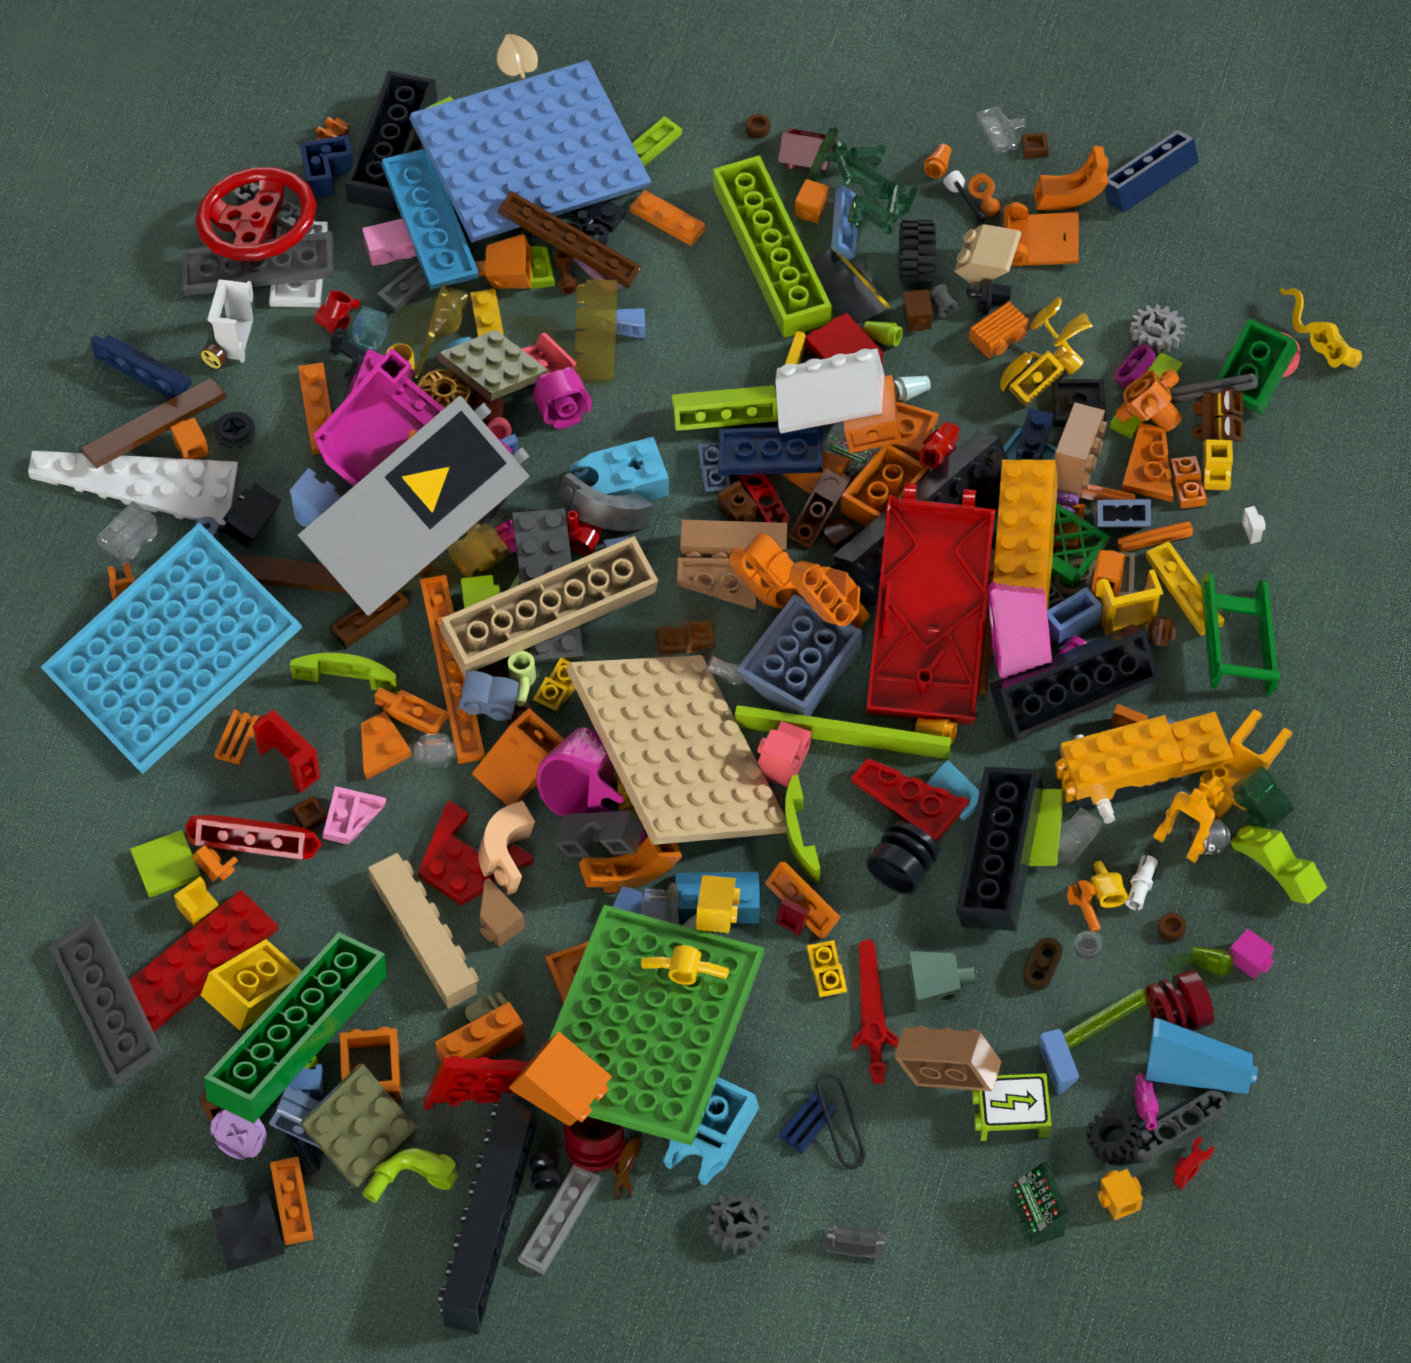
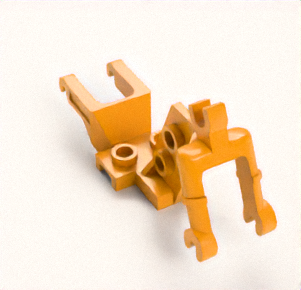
[1154,709,1293,863]

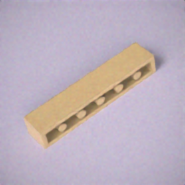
[368,853,479,1009]

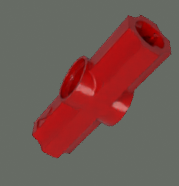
[919,422,960,469]

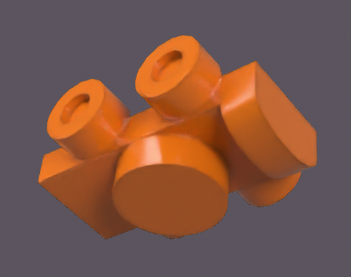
[315,117,350,140]

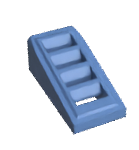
[594,308,646,338]

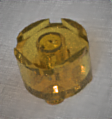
[447,523,510,578]

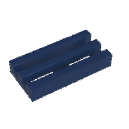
[779,1093,837,1154]

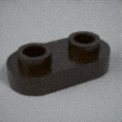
[1023,938,1062,991]

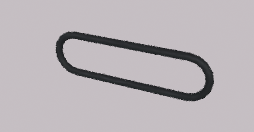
[816,1074,866,1168]

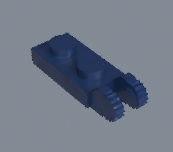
[1015,408,1054,460]

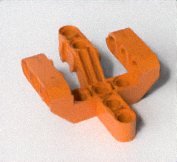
[729,532,870,629]

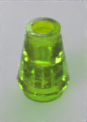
[1190,946,1234,977]

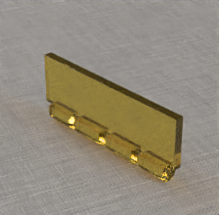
[574,280,618,381]

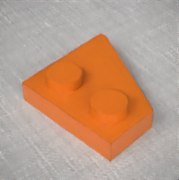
[361,711,412,780]

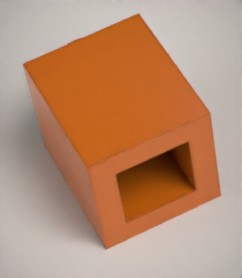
[795,179,829,224]
[171,418,209,460]

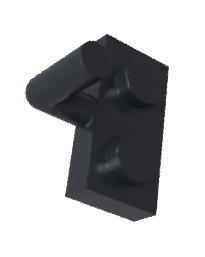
[571,200,626,232]

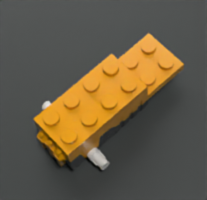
[1055,712,1234,824]

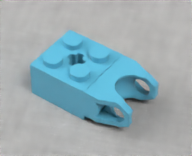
[569,437,669,501]
[664,1077,759,1186]

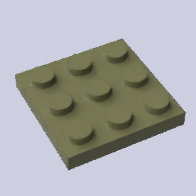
[438,330,548,401]
[299,1064,417,1187]

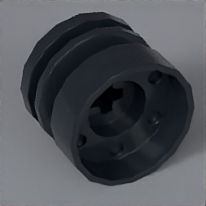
[866,821,940,895]

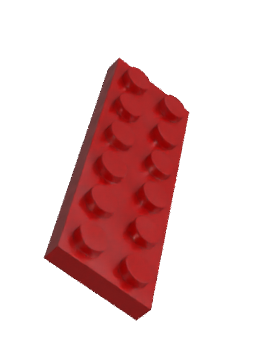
[129,890,279,1032]

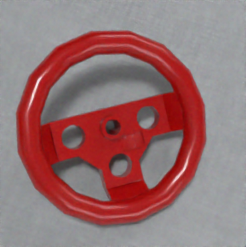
[195,167,317,261]

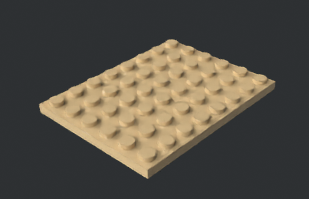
[566,655,786,845]

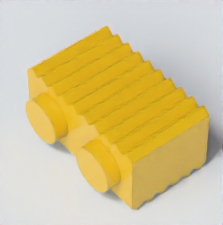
[1009,351,1064,407]
[696,875,740,934]

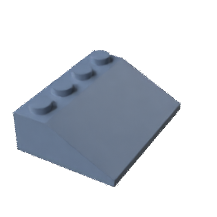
[736,594,862,716]

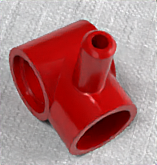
[315,290,360,335]
[566,511,603,556]

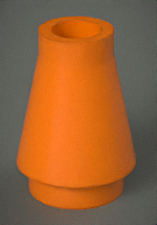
[924,144,952,179]

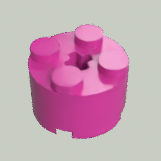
[533,367,592,429]

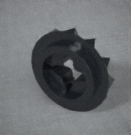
[214,412,255,449]

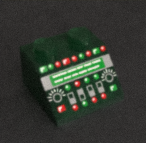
[1008,1162,1069,1246]

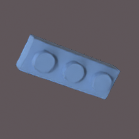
[831,185,860,260]

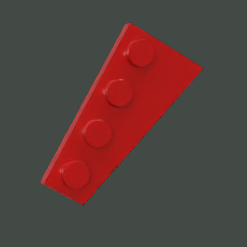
[850,758,970,844]

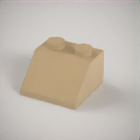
[954,224,1021,288]

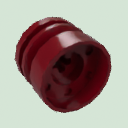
[1145,969,1214,1031]
[564,1116,625,1171]

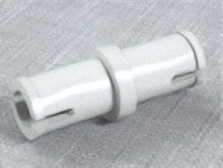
[1125,855,1158,910]

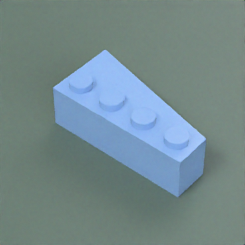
[290,468,341,527]

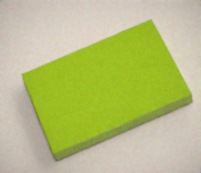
[1029,789,1064,866]

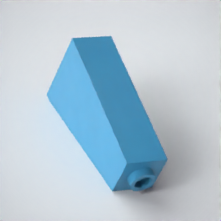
[1146,1018,1258,1094]

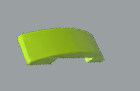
[290,653,398,693]
[785,774,820,883]

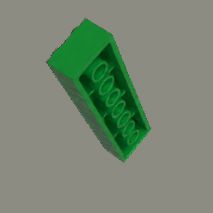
[204,932,387,1124]

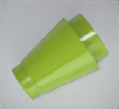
[863,321,902,348]

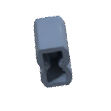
[458,671,519,721]

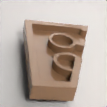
[677,557,756,610]

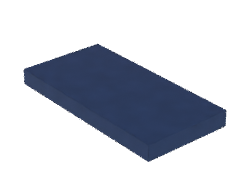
[718,426,824,475]

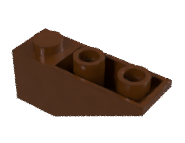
[787,465,851,549]

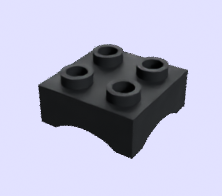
[211,1193,285,1271]

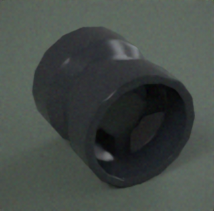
[529,1152,560,1191]

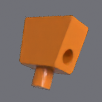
[475,234,532,289]

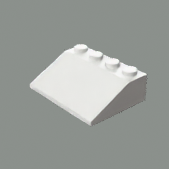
[776,349,885,433]

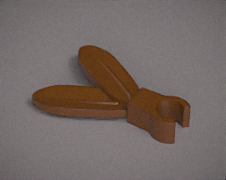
[609,1137,641,1199]

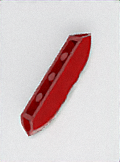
[185,815,322,860]

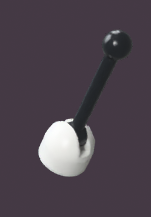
[943,170,986,222]

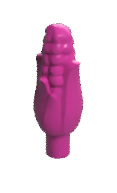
[1132,1073,1159,1130]

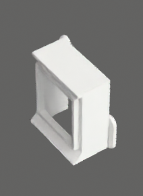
[207,279,253,363]

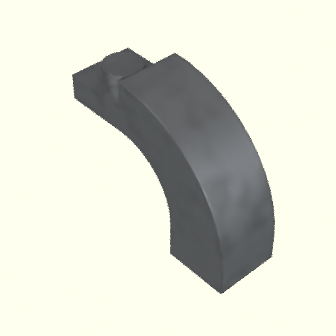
[557,473,654,531]

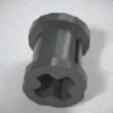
[929,284,959,318]

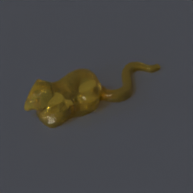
[414,285,468,378]

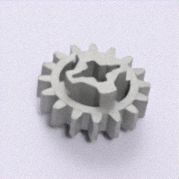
[1130,304,1186,354]

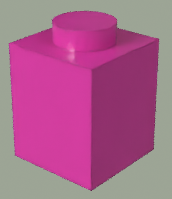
[1228,929,1275,980]

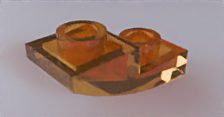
[655,621,715,655]

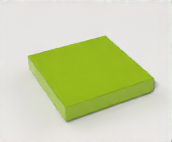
[130,830,201,898]

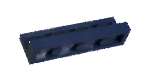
[90,334,192,399]

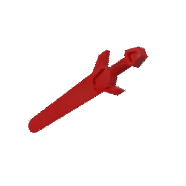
[852,939,898,1084]

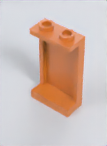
[844,375,901,453]

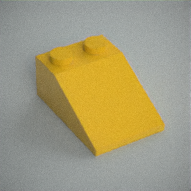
[201,939,302,1030]

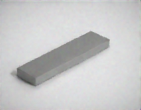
[518,1165,600,1275]

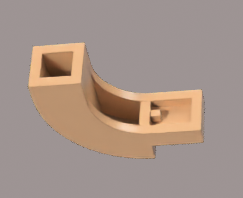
[478,801,535,895]

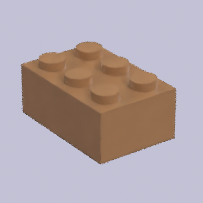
[1054,403,1107,498]
[894,1026,1002,1091]

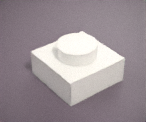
[1242,506,1265,544]

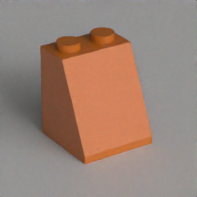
[509,1031,612,1126]

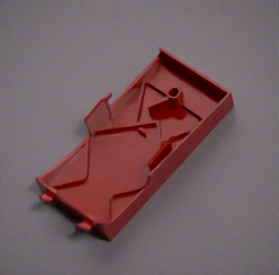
[866,483,995,725]

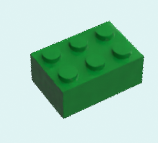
[1216,318,1298,415]

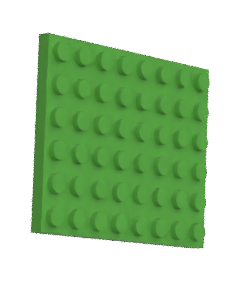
[549,905,765,1146]

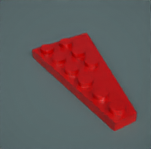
[423,1056,529,1110]

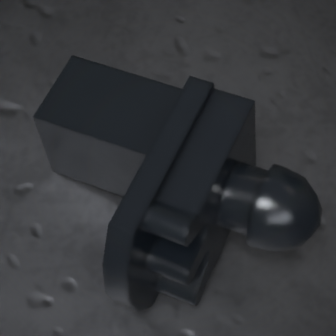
[966,280,1011,315]

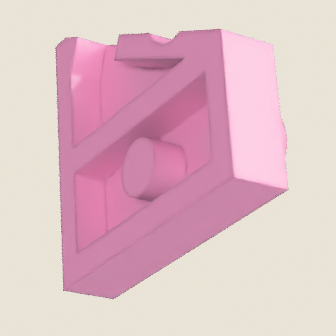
[322,786,386,845]

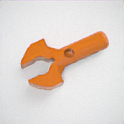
[1067,880,1100,932]

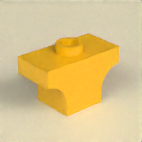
[1203,440,1233,491]

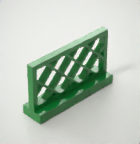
[992,503,1111,589]

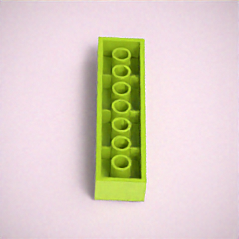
[713,155,832,338]

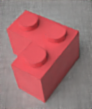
[757,721,811,788]

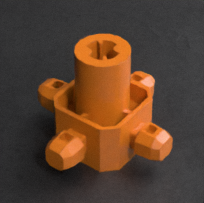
[1115,369,1182,432]

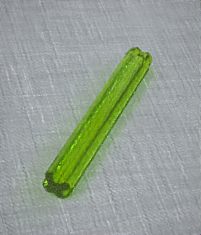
[1063,989,1146,1049]

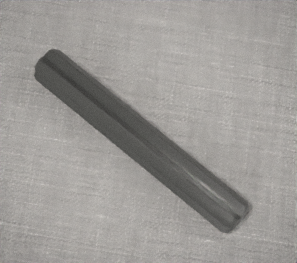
[1170,373,1258,404]

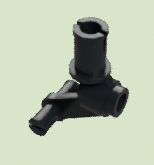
[330,328,365,397]

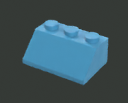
[675,872,760,924]

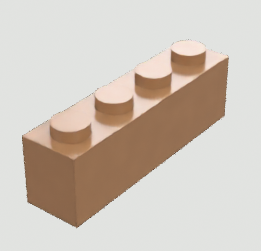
[680,520,787,558]

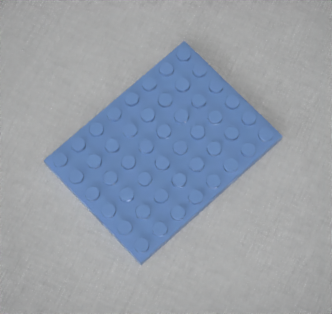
[410,60,651,242]

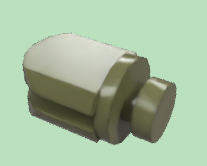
[465,991,507,1023]

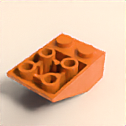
[472,708,565,806]

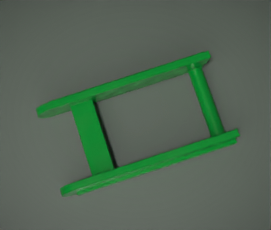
[1201,572,1280,696]

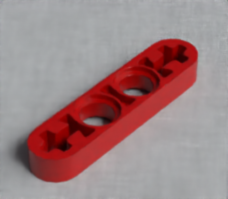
[736,474,789,529]

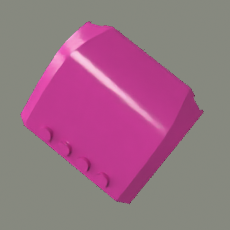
[314,348,513,487]

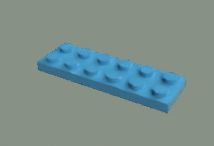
[381,149,479,290]

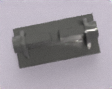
[825,1224,887,1260]

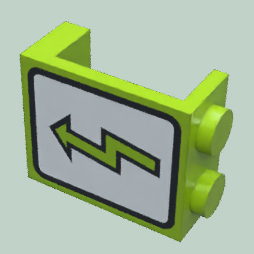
[972,1073,1052,1141]

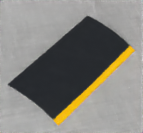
[809,248,891,325]

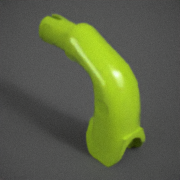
[362,1148,458,1203]

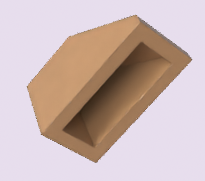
[480,878,525,947]

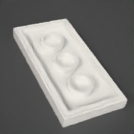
[269,221,328,307]

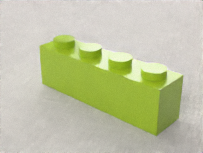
[672,385,778,431]

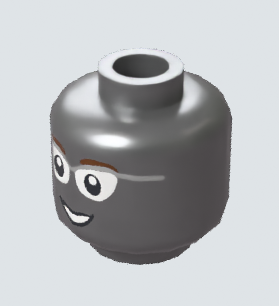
[1187,819,1230,854]

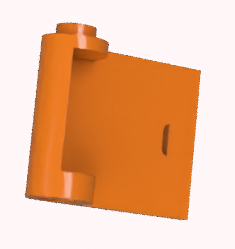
[1003,202,1079,266]

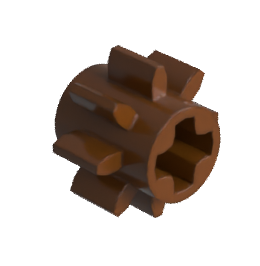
[1144,616,1177,646]

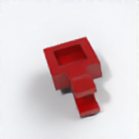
[1173,1137,1215,1189]

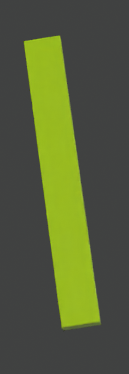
[735,705,951,760]

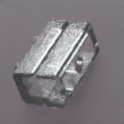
[97,501,158,564]

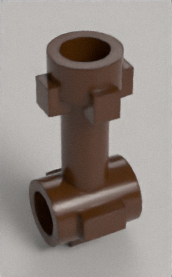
[554,249,577,295]

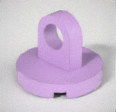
[210,1109,267,1159]

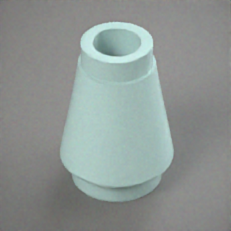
[894,375,931,402]

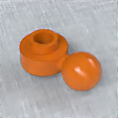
[968,173,1001,217]

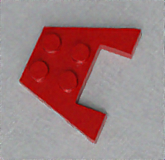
[418,800,534,906]

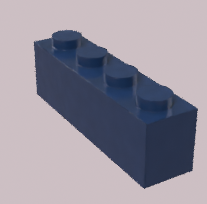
[1105,130,1199,213]

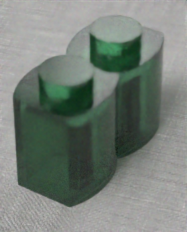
[1231,766,1294,829]

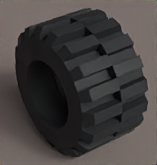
[898,219,936,283]

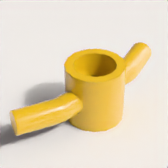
[641,945,729,985]

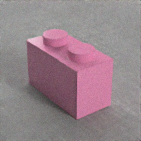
[362,219,417,266]

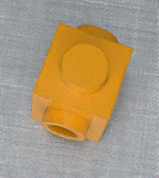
[1097,1169,1143,1221]

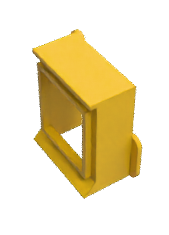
[1095,569,1164,635]

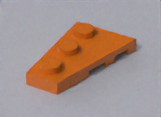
[1122,423,1174,502]

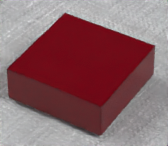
[775,898,809,935]

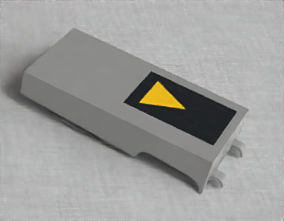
[298,396,530,616]

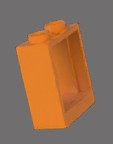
[340,1027,402,1103]

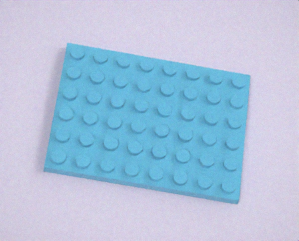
[41,523,302,774]

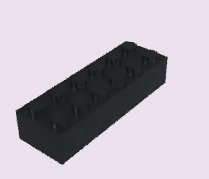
[345,70,437,211]
[989,624,1160,740]
[956,766,1044,931]

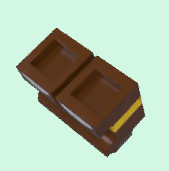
[1193,389,1244,442]

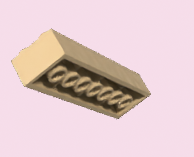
[440,536,658,676]

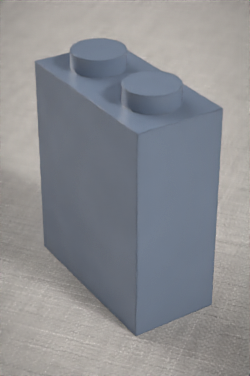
[1091,499,1151,528]

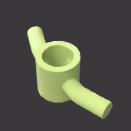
[508,650,536,707]

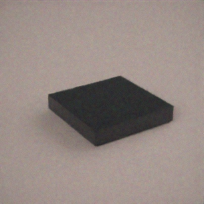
[1052,379,1106,427]

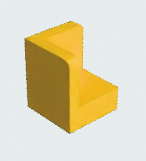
[174,877,219,927]

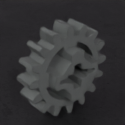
[707,1191,770,1255]

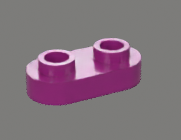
[1113,344,1156,388]

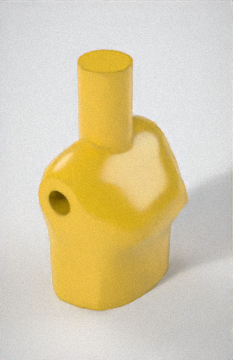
[1090,861,1128,908]

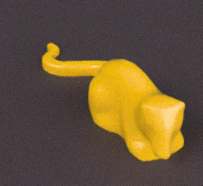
[1279,288,1362,368]

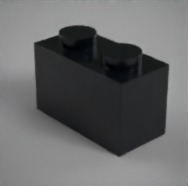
[222,483,281,549]

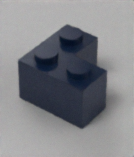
[300,135,353,199]

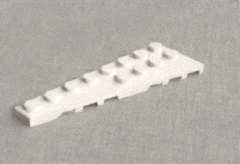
[28,451,239,529]

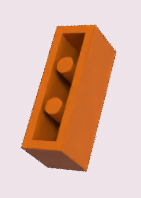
[435,1002,525,1062]

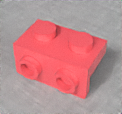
[522,333,576,375]

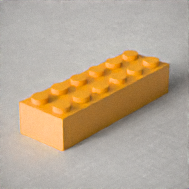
[993,460,1058,610]

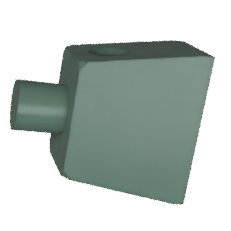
[908,951,975,1012]

